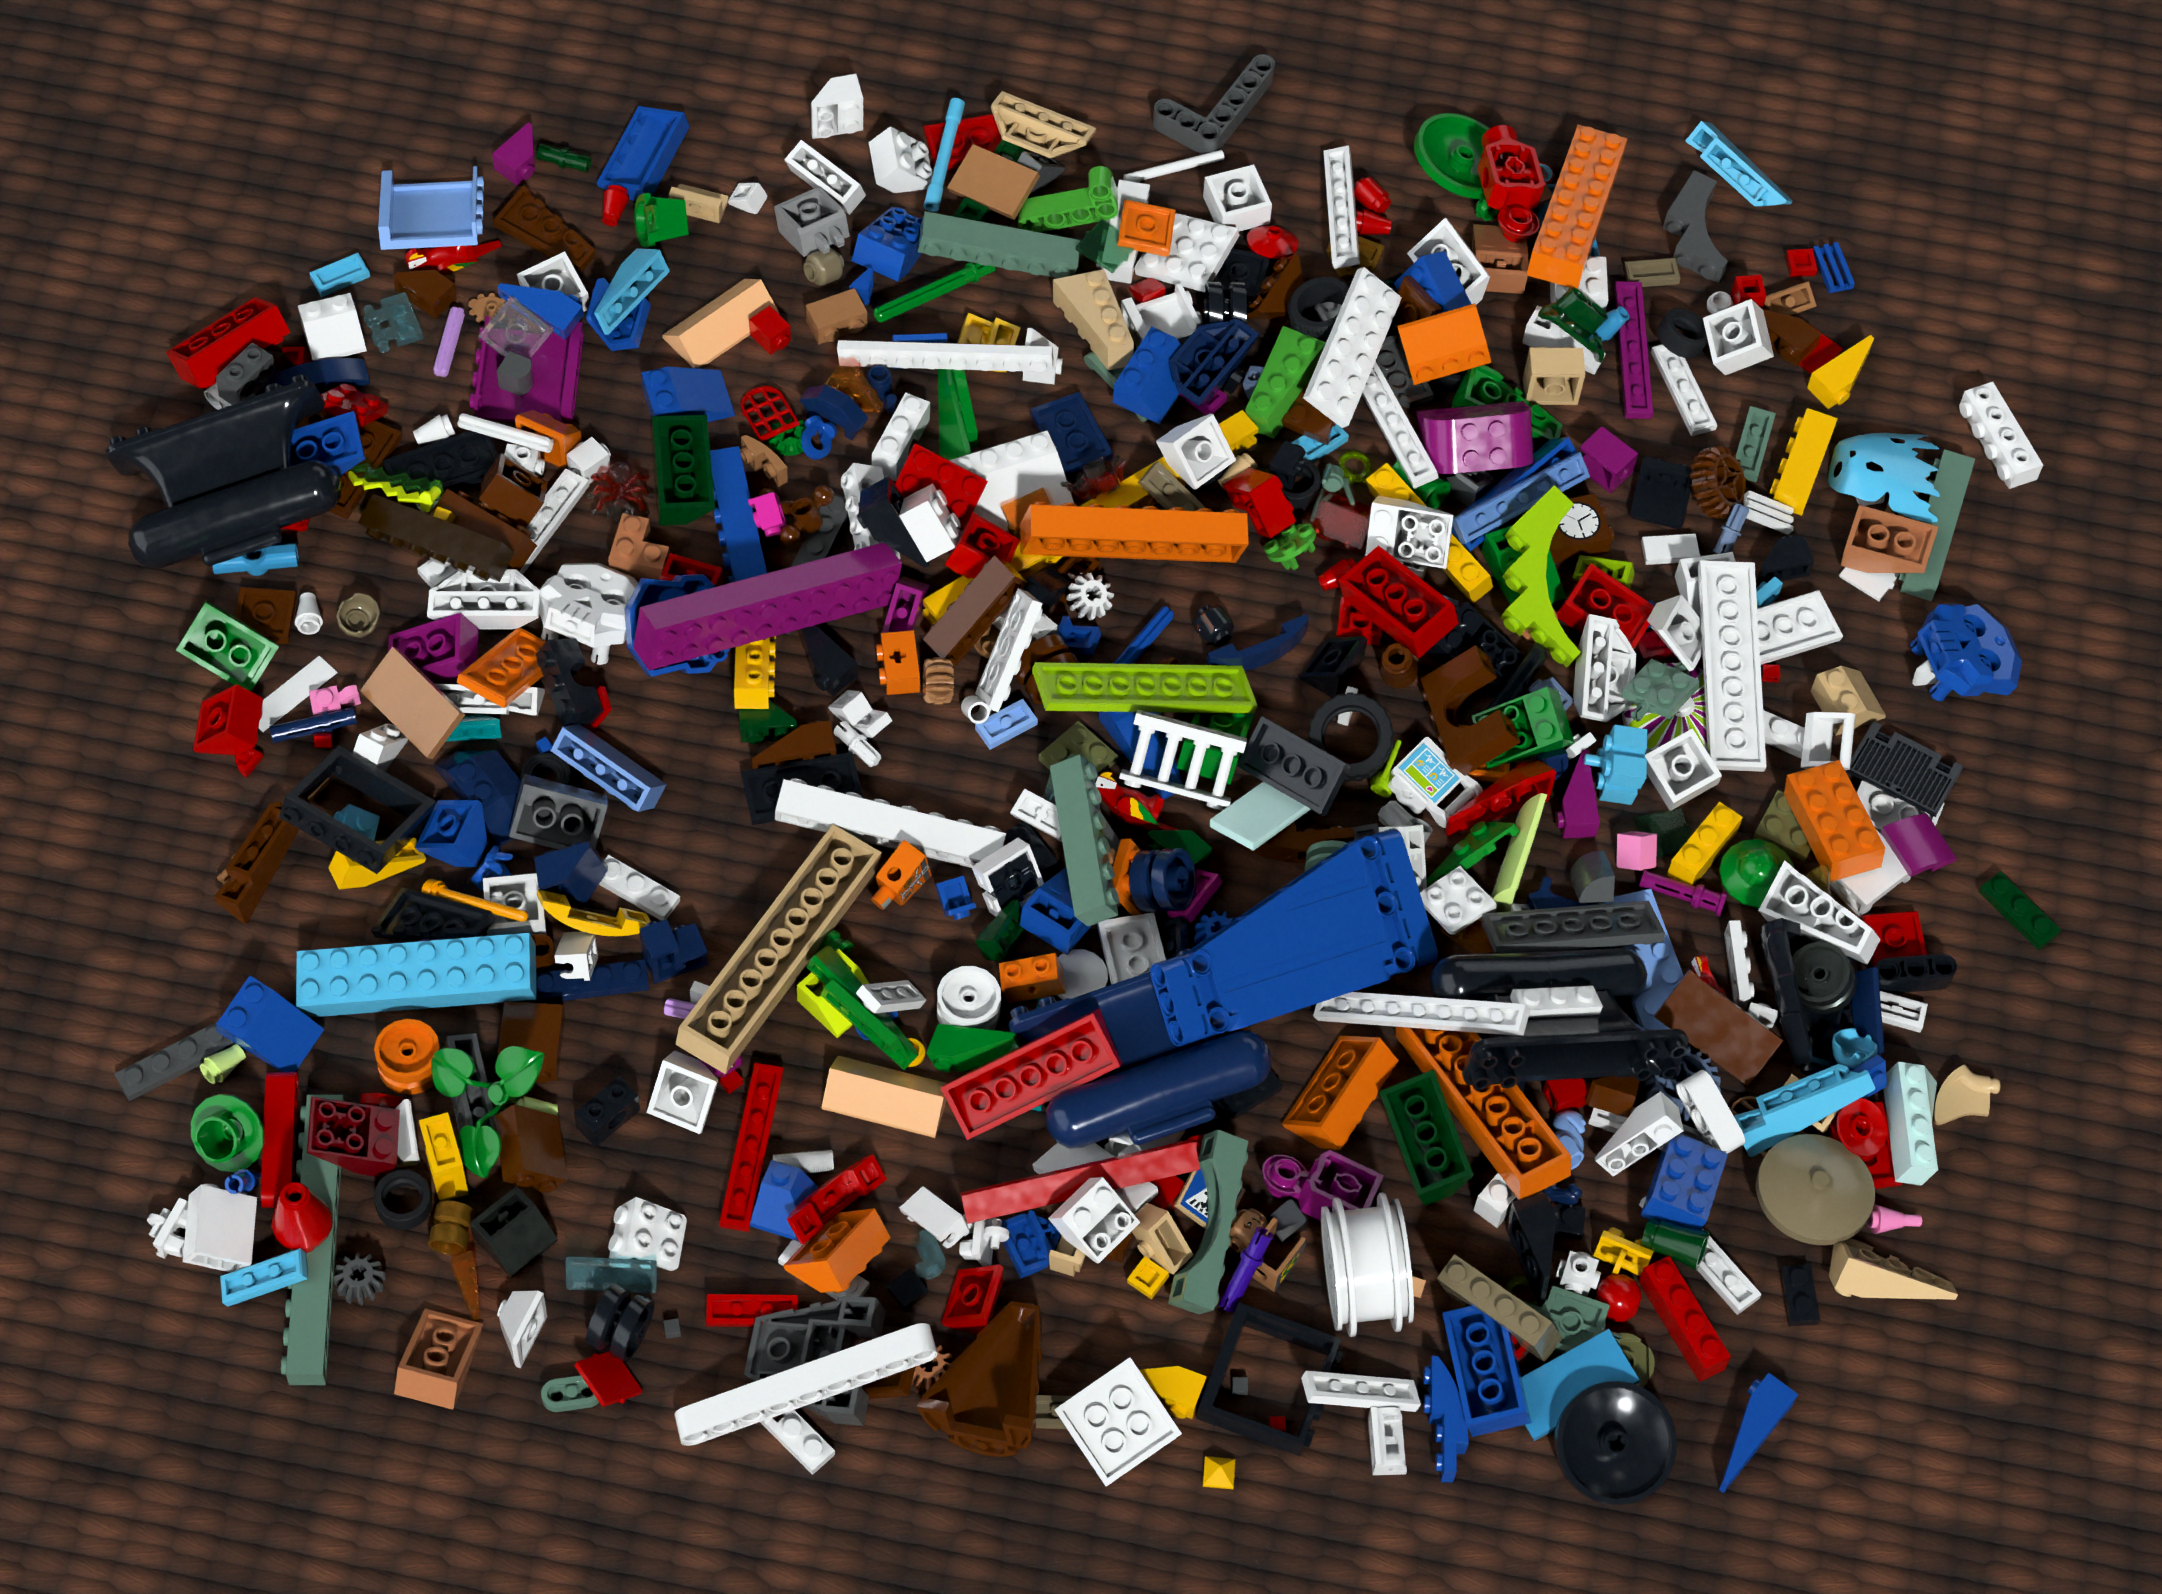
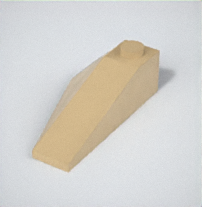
[1829,1238,1958,1300]

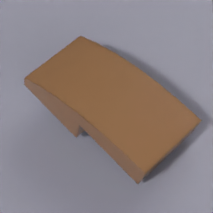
[740,435,788,487]

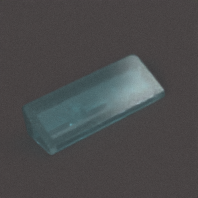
[566,1257,658,1293]

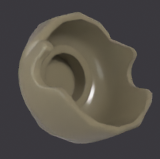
[336,593,380,638]

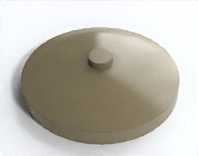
[1756,1134,1875,1245]

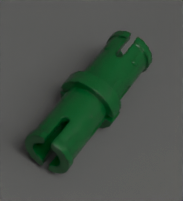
[536,143,592,173]

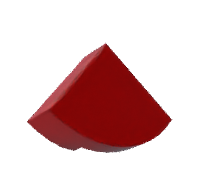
[235,748,264,778]
[360,1093,403,1109]

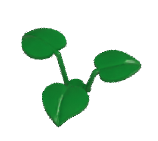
[431,1046,545,1178]

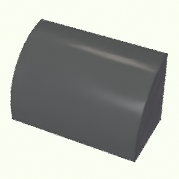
[1569,851,1615,903]

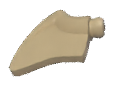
[1933,1065,2000,1125]

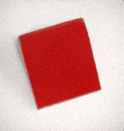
[1129,278,1166,304]

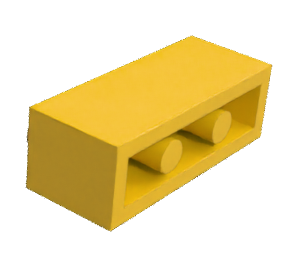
[1667,801,1743,886]

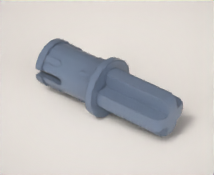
[1713,503,1749,554]

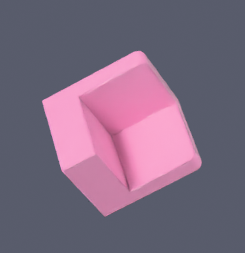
[1617,831,1657,871]

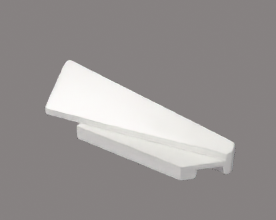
[435,684,545,716]

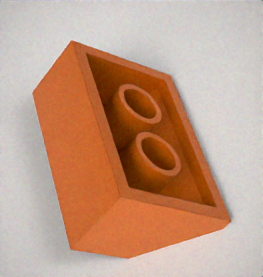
[1397,303,1492,385]
[783,1208,891,1293]

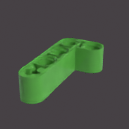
[1018,166,1118,232]

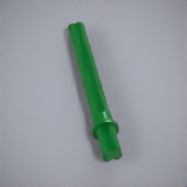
[873,262,996,323]

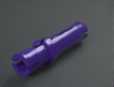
[1218,1227,1274,1313]

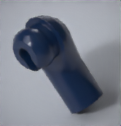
[1542,1184,1582,1205]

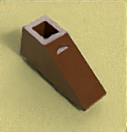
[1762,309,1821,367]

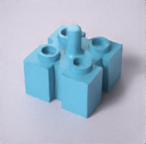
[1583,724,1647,805]

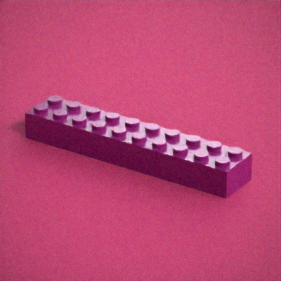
[633,543,902,670]

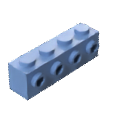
[551,724,667,812]

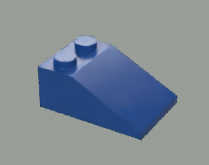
[641,367,735,422]
[291,411,366,476]
[216,976,324,1072]

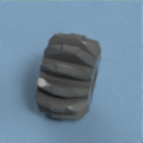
[333,1252,386,1306]

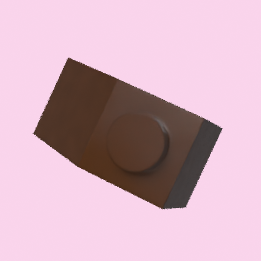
[393,270,457,319]

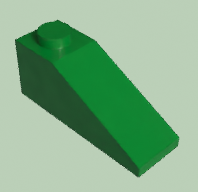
[926,1024,1023,1072]

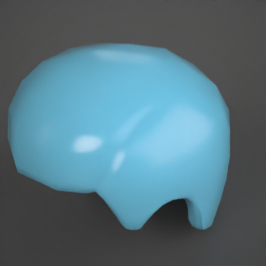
[1832,1028,1878,1069]

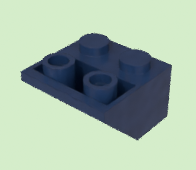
[534,842,608,907]

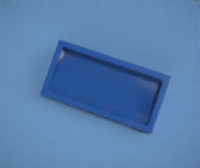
[597,106,690,201]

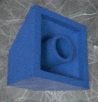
[415,800,488,867]
[750,1160,819,1241]

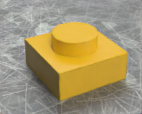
[1127,1256,1169,1300]

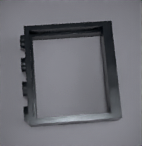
[279,745,436,874]
[1197,1302,1344,1456]

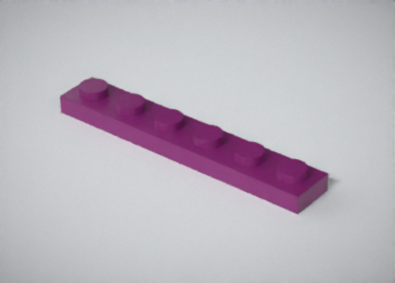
[1614,281,1653,419]

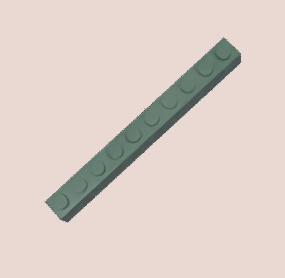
[281,1095,344,1385]

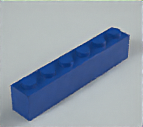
[1451,437,1577,552]
[710,446,767,584]

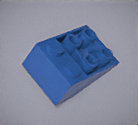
[851,206,923,282]
[1020,868,1092,955]

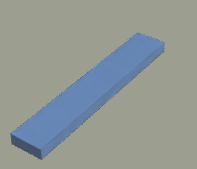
[1453,452,1590,544]

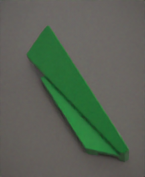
[938,369,978,460]
[806,945,919,1070]

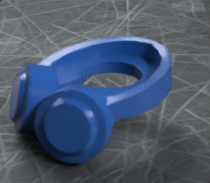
[801,415,837,460]

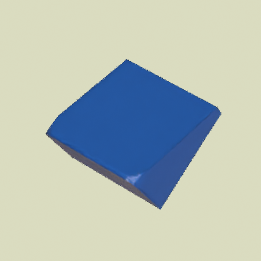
[849,268,874,305]

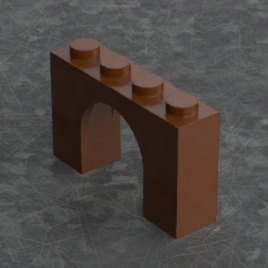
[1421,645,1521,776]

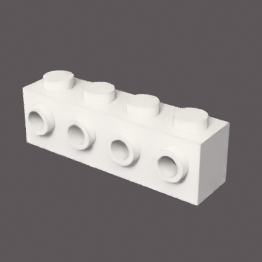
[1959,382,2043,489]

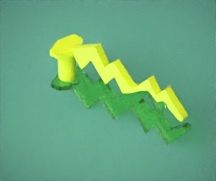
[348,463,444,512]

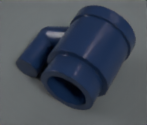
[865,365,897,414]

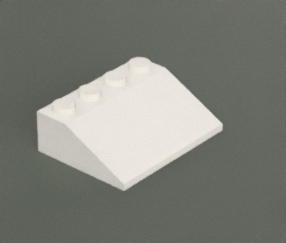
[949,431,1074,533]

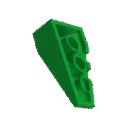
[1452,365,1562,444]

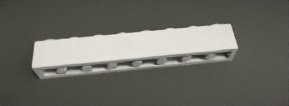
[775,779,1006,868]

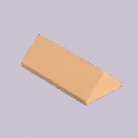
[662,279,779,369]
[822,1056,947,1138]

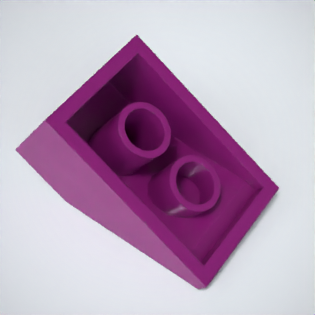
[388,613,478,684]

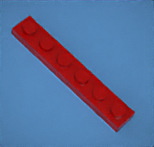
[719,1063,784,1232]

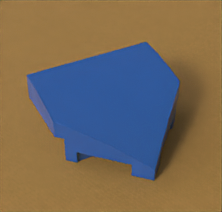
[1001,1210,1061,1279]

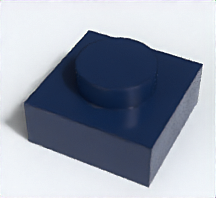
[1537,748,1569,781]

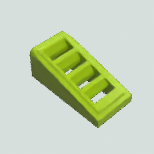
[1573,555,1634,589]

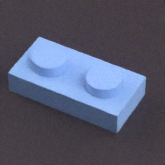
[975,699,1038,750]

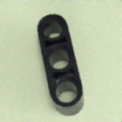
[1876,954,1957,994]

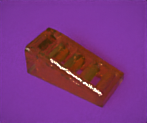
[450,1251,481,1321]

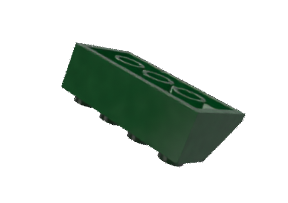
[651,415,715,526]
[1379,1069,1474,1206]

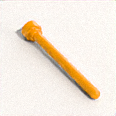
[421,879,528,922]

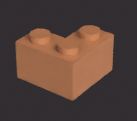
[608,513,670,582]

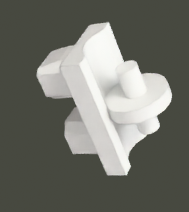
[147,1198,188,1259]
[959,1214,1009,1266]

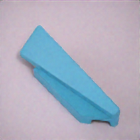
[1734,1064,1875,1157]

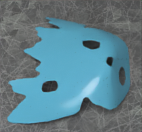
[1828,433,1940,523]

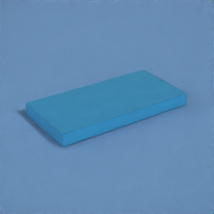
[1521,1329,1640,1441]

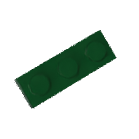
[1978,871,2061,951]

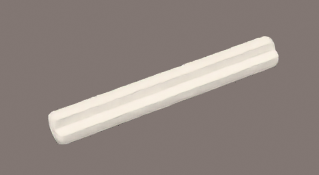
[457,413,554,453]

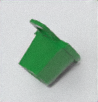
[634,193,689,248]

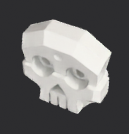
[539,563,638,665]

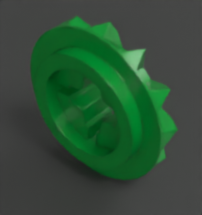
[768,417,805,456]

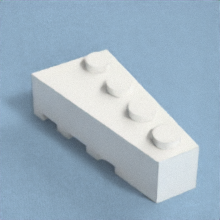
[1758,860,1881,965]

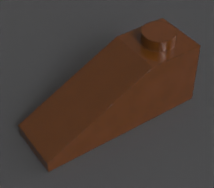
[752,720,836,769]

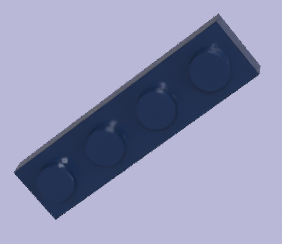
[532,959,649,1004]

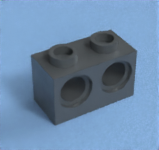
[216,343,276,405]

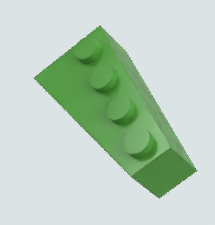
[1245,326,1326,439]

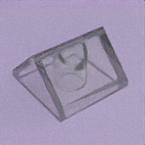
[478,295,554,359]

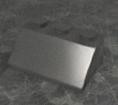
[509,774,608,850]

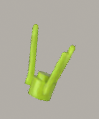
[1370,740,1401,798]

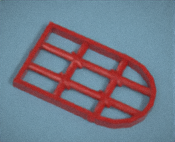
[740,386,800,442]

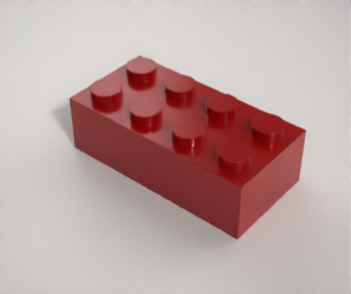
[166,296,291,389]
[1338,545,1459,659]

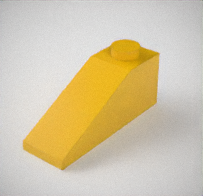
[1807,335,1874,409]
[328,838,426,889]

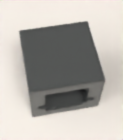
[663,1318,681,1339]
[1232,1377,1248,1395]

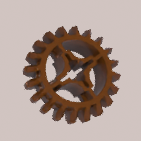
[1689,446,1748,519]

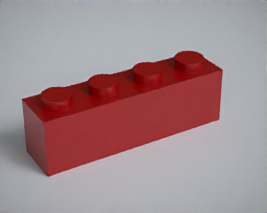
[1638,1256,1731,1382]

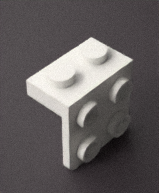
[1420,866,1497,935]
[608,1197,687,1271]

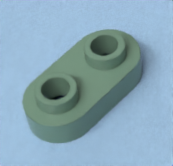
[541,1375,599,1412]

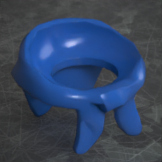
[471,845,513,891]

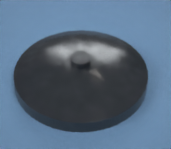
[1554,1381,1677,1505]

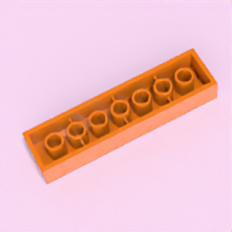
[1527,125,1628,289]
[1020,502,1249,563]
[1396,1027,1571,1200]

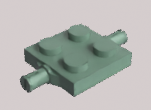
[1622,658,1700,722]
[1524,1286,1623,1354]

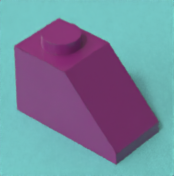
[492,122,535,186]
[882,576,929,633]

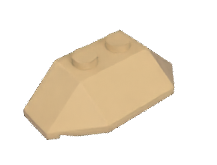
[991,91,1096,158]

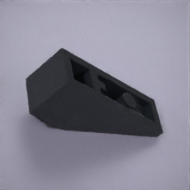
[797,625,858,697]

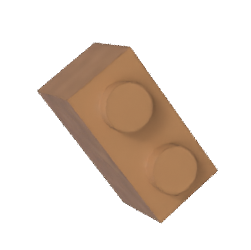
[806,288,867,345]

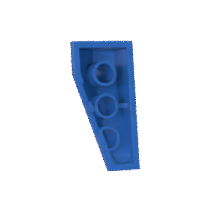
[1098,712,1183,800]

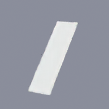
[258,656,338,732]

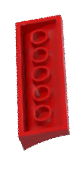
[941,1008,1123,1140]

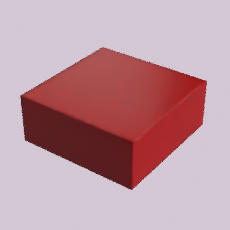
[1785,248,1817,277]

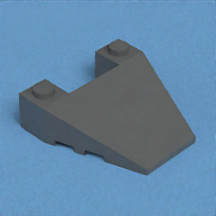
[744,1296,886,1426]

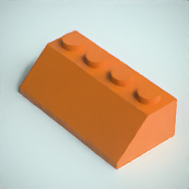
[1282,1035,1399,1150]

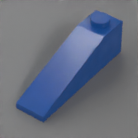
[1719,1373,1799,1493]

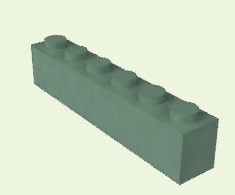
[917,211,1080,279]
[1898,449,1975,601]
[1050,754,1119,926]

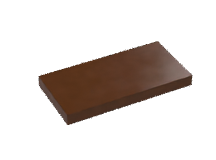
[1654,970,1783,1086]

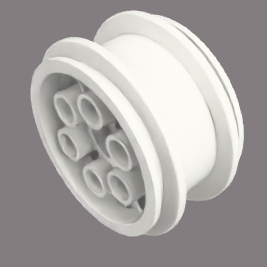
[1321,1192,1414,1337]

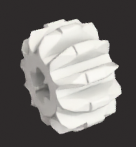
[1066,573,1114,620]

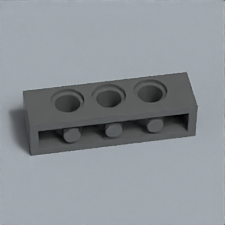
[443,1033,496,1133]

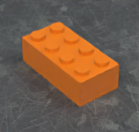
[1784,760,1885,882]

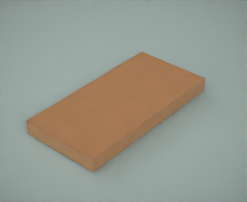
[360,646,465,759]

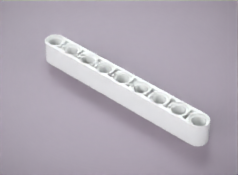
[674,1323,938,1446]

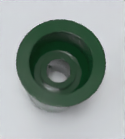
[1641,1218,1710,1271]

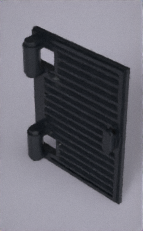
[1845,721,1964,817]

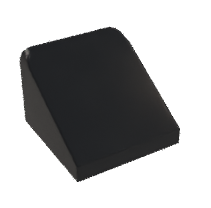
[1266,1198,1308,1244]

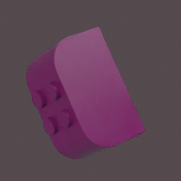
[1417,401,1534,474]

